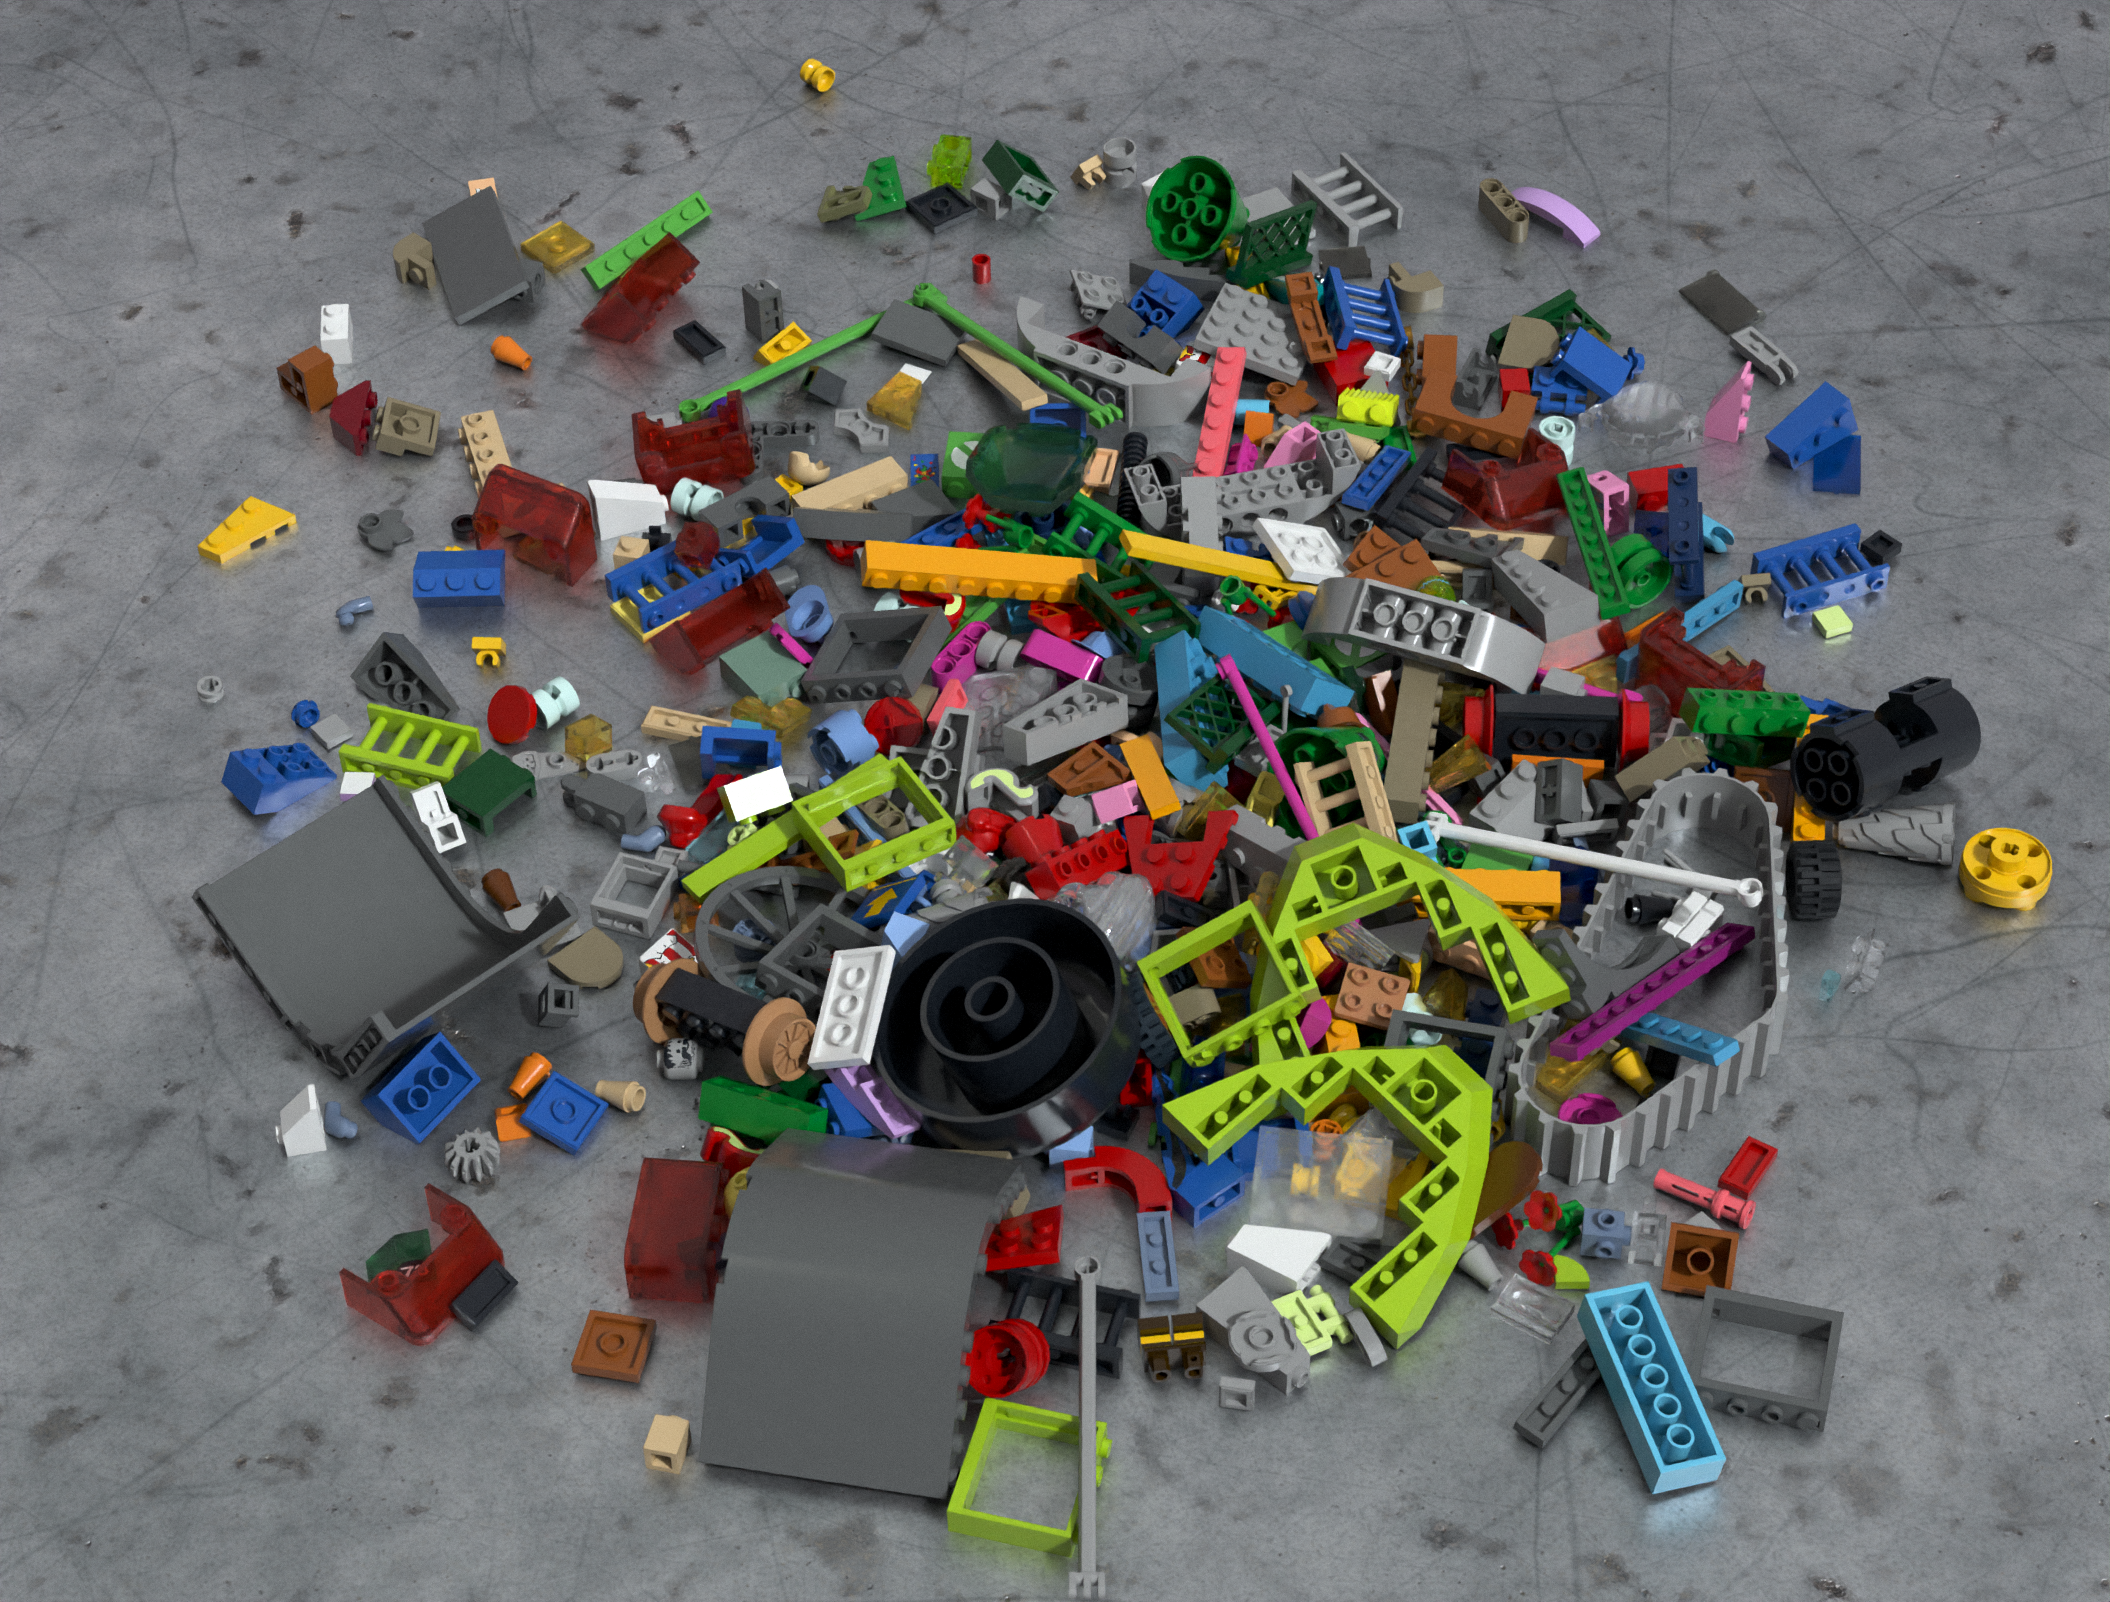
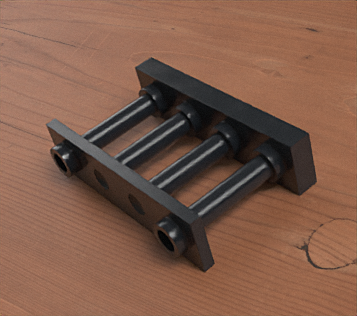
[1371,447,1487,561]
[988,1268,1141,1379]

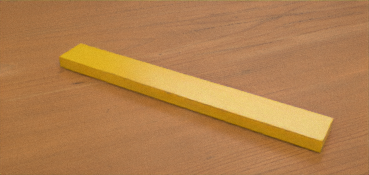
[1119,529,1318,596]

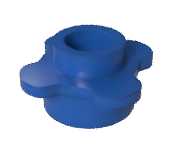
[1623,347,1645,380]

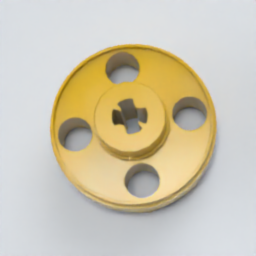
[1958,828,2052,911]

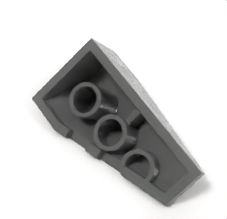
[350,632,460,722]

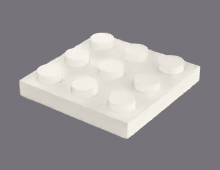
[1252,517,1352,586]

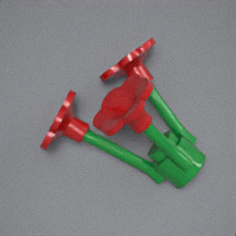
[956,493,1034,553]
[1220,575,1295,629]
[1491,1190,1584,1287]

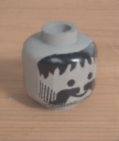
[657,1038,705,1080]

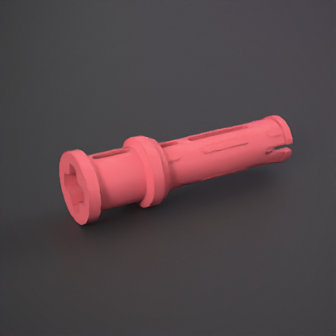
[1653,1169,1756,1230]

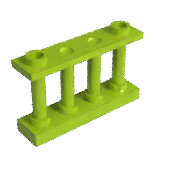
[338,703,482,790]

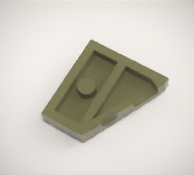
[817,185,873,223]

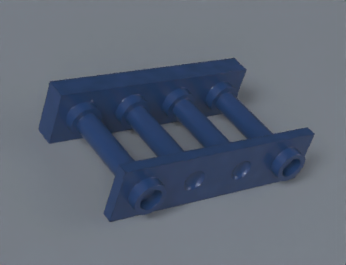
[1668,467,1705,604]

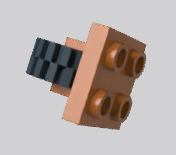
[1165,927,1253,994]

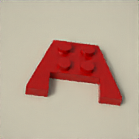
[1123,810,1239,905]

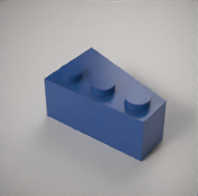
[1765,381,1858,470]

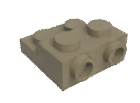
[371,397,441,456]

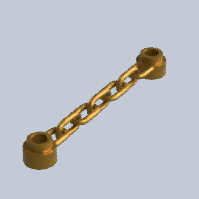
[1399,326,1426,439]

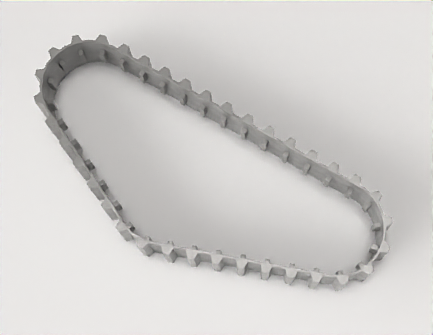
[1504,767,1790,1187]

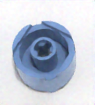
[808,709,879,779]

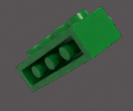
[1679,688,1811,738]
[698,1075,828,1146]

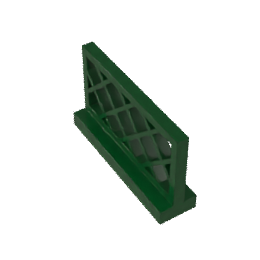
[1225,200,1317,289]
[1485,289,1612,387]
[1164,673,1282,775]

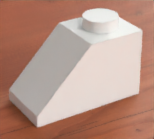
[275,1084,327,1157]

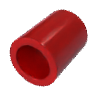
[972,254,991,284]

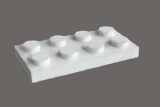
[807,945,896,1070]

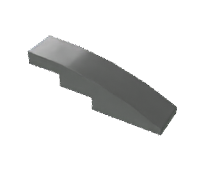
[1129,259,1236,302]
[793,507,913,543]

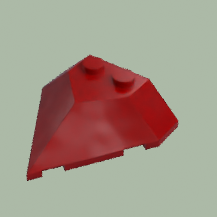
[1028,588,1141,643]

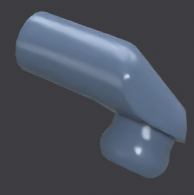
[336,596,373,627]
[621,825,666,852]
[324,1101,358,1139]

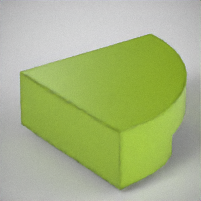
[1553,1255,1590,1289]

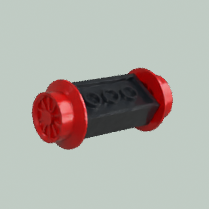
[1462,685,1650,773]

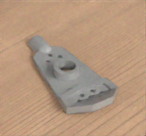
[512,751,594,781]

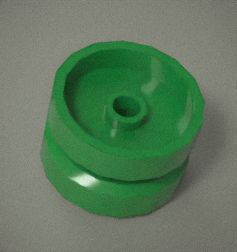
[1610,533,1673,609]

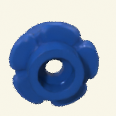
[291,699,320,728]

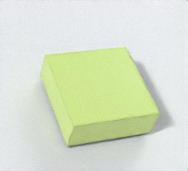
[1812,605,1853,638]

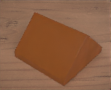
[1661,1222,1739,1297]

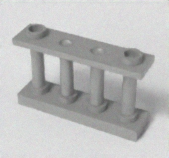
[1291,152,1404,249]

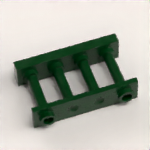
[1074,559,1201,664]

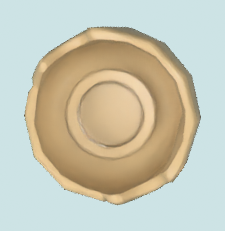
[788,451,830,486]

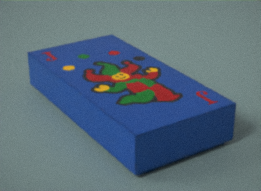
[910,454,939,487]

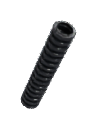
[1116,432,1148,529]

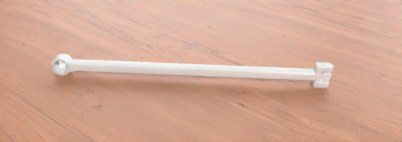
[1424,812,1764,908]

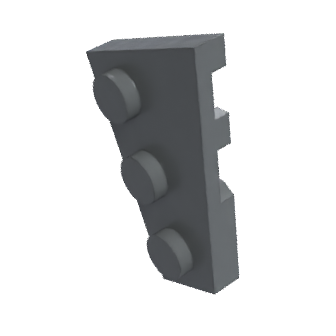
[1421,527,1524,569]

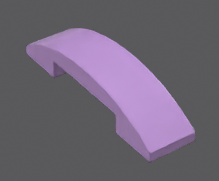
[1511,187,1600,248]

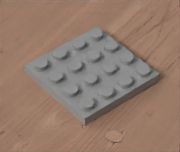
[1193,283,1326,386]

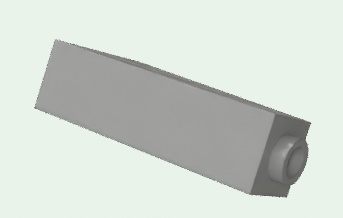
[1196,1266,1310,1396]

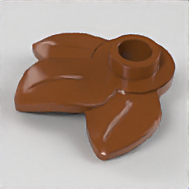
[1264,380,1318,418]

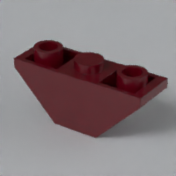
[329,380,378,456]

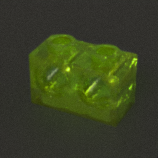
[927,134,972,190]

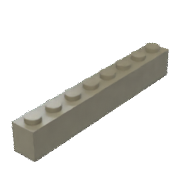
[1384,658,1446,824]

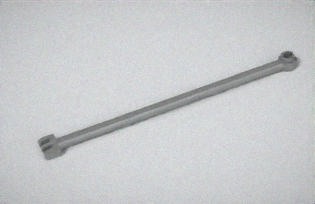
[1069,1255,1105,1599]

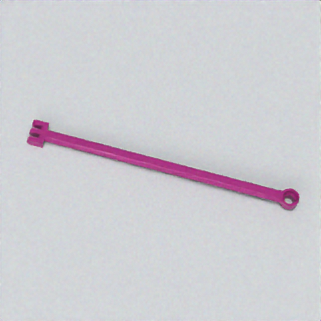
[1215,654,1363,932]

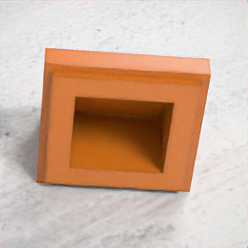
[1243,410,1274,447]
[494,1103,531,1142]

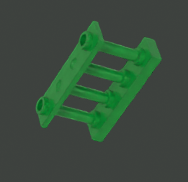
[1041,491,1154,612]

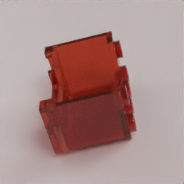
[631,389,755,495]
[1634,606,1766,718]
[624,1157,731,1303]

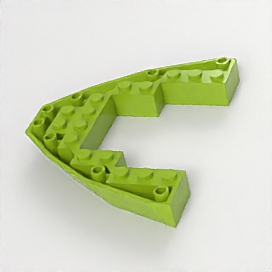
[1250,823,1571,1121]
[1162,1045,1493,1350]

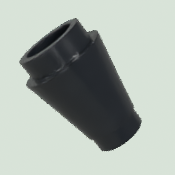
[1624,894,1674,925]

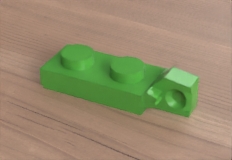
[1310,415,1390,443]

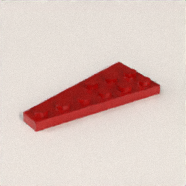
[985,1204,1064,1272]

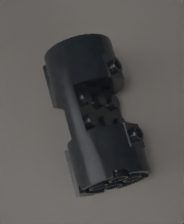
[1790,676,1981,822]

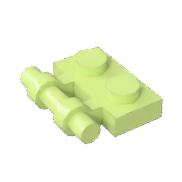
[1271,1285,1353,1356]

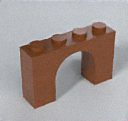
[1410,368,1538,460]

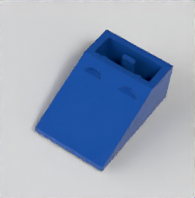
[1126,269,1205,339]
[221,743,337,815]

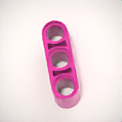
[931,621,991,694]
[1019,629,1104,683]

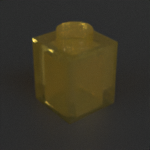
[565,714,612,764]

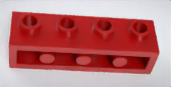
[1025,829,1131,902]

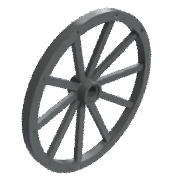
[693,866,880,1027]

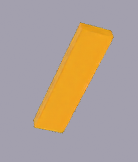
[1119,734,1182,820]

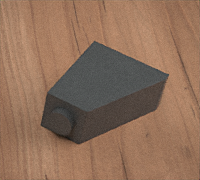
[871,479,958,536]

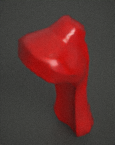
[657,774,743,848]
[956,807,1017,857]

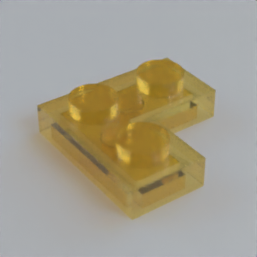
[730,695,812,740]

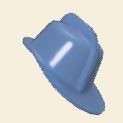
[785,585,834,644]
[1070,631,1122,660]

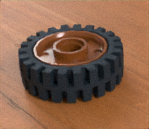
[1111,971,1182,1068]

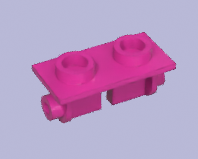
[1223,434,1258,476]

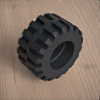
[1785,840,1842,919]

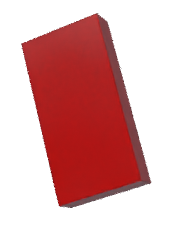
[1717,1136,1778,1200]

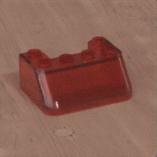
[580,232,700,344]

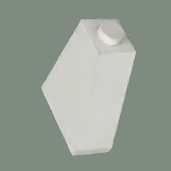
[587,480,669,541]
[1225,1224,1331,1296]

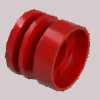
[965,1318,1050,1398]

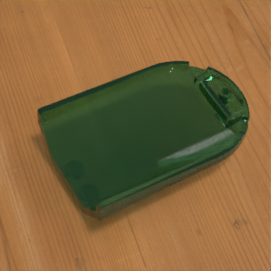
[965,423,1098,517]

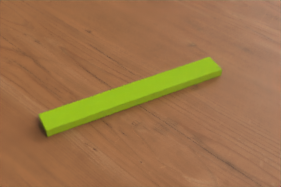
[681,753,898,904]

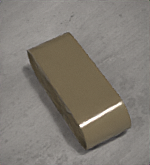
[1478,178,1529,243]
[855,794,910,842]
[1169,984,1222,1033]

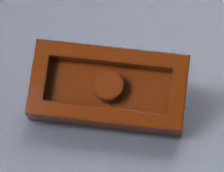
[1359,670,1398,736]

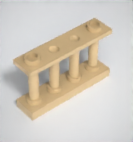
[1293,741,1400,843]

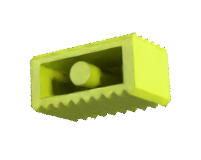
[1337,387,1399,427]

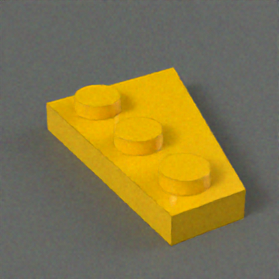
[197,496,297,564]

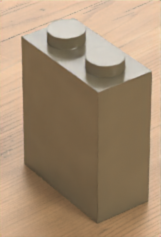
[1615,736,1710,802]

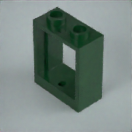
[982,140,1059,212]

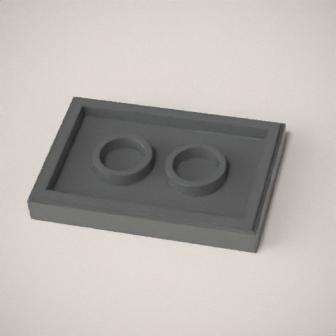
[871,299,967,367]

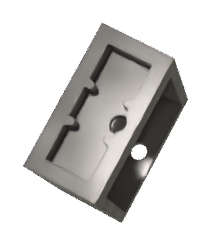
[590,852,679,940]

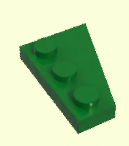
[854,156,907,222]

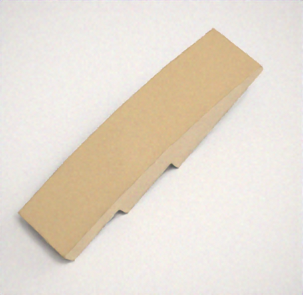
[1448,526,1569,565]

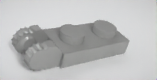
[1729,326,1799,386]

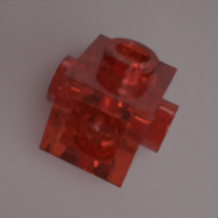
[674,521,720,570]

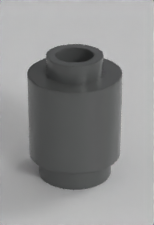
[755,564,800,600]

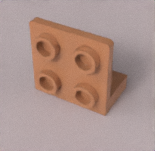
[1334,962,1410,1031]

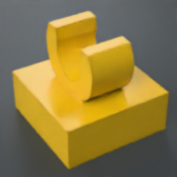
[472,637,506,668]

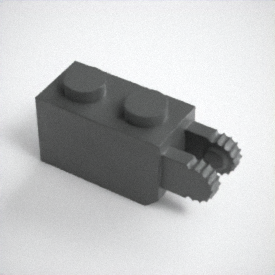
[560,773,647,834]

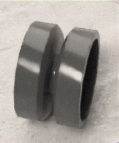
[1096,655,1159,727]

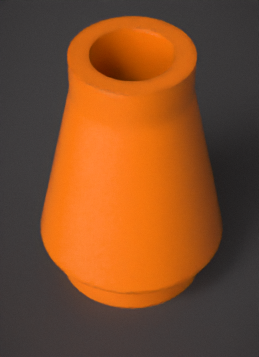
[491,335,532,370]
[507,1052,552,1101]

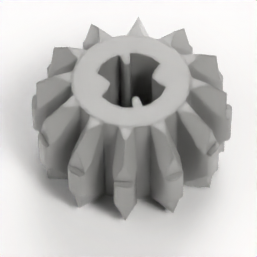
[444,1127,500,1184]

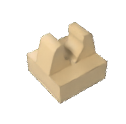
[1070,154,1106,190]

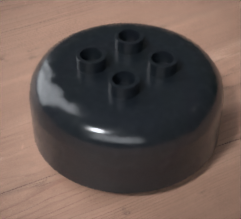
[873,898,1142,1159]

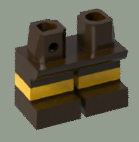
[1137,1312,1206,1383]

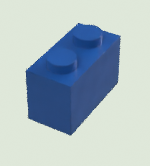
[1170,1154,1245,1228]

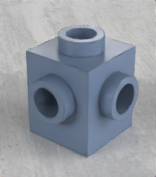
[1580,1207,1631,1259]

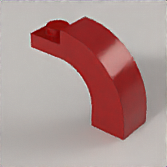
[1063,1146,1172,1221]

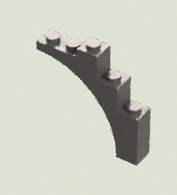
[1532,929,1681,1019]

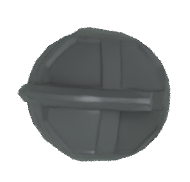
[1138,452,1197,487]

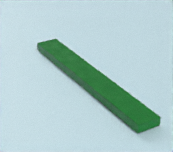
[1556,467,1631,620]

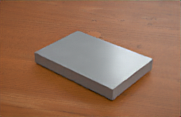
[1242,187,1316,250]

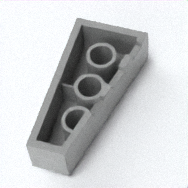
[1491,549,1600,644]
[1003,678,1128,766]
[904,707,982,828]
[1219,804,1306,898]

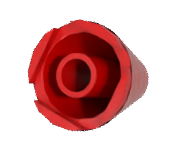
[1001,814,1069,901]

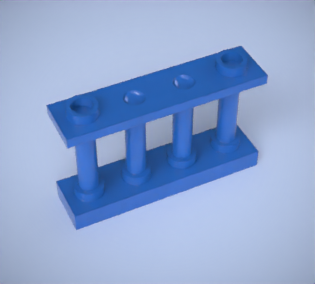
[1322,266,1408,358]
[1750,523,1890,619]
[604,527,742,634]

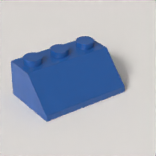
[413,549,506,608]
[361,1032,481,1144]

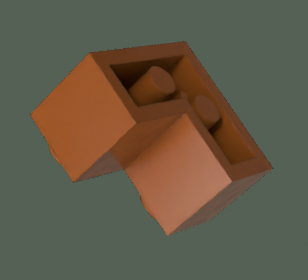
[1416,334,1458,392]
[276,345,338,415]

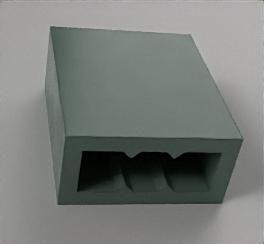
[719,631,807,717]

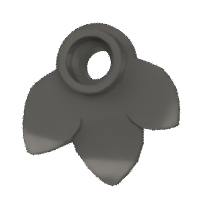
[357,510,414,551]

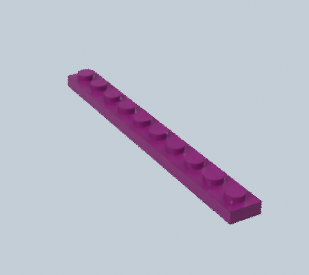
[1549,922,1755,1062]

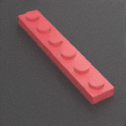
[1192,347,1247,477]

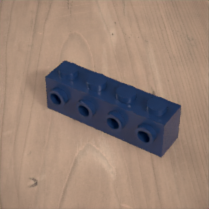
[1453,987,1507,1081]

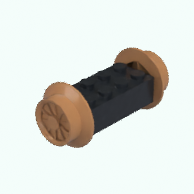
[633,958,816,1086]

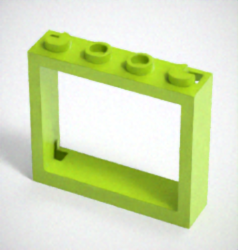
[791,756,957,892]
[1137,899,1308,1068]
[947,1397,1112,1558]

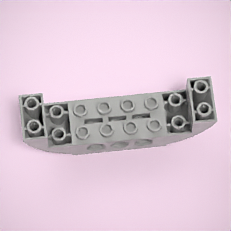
[1017,296,1211,429]
[1124,428,1361,541]
[1301,577,1546,694]

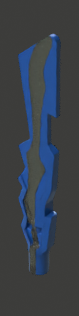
[1151,1063,1196,1190]

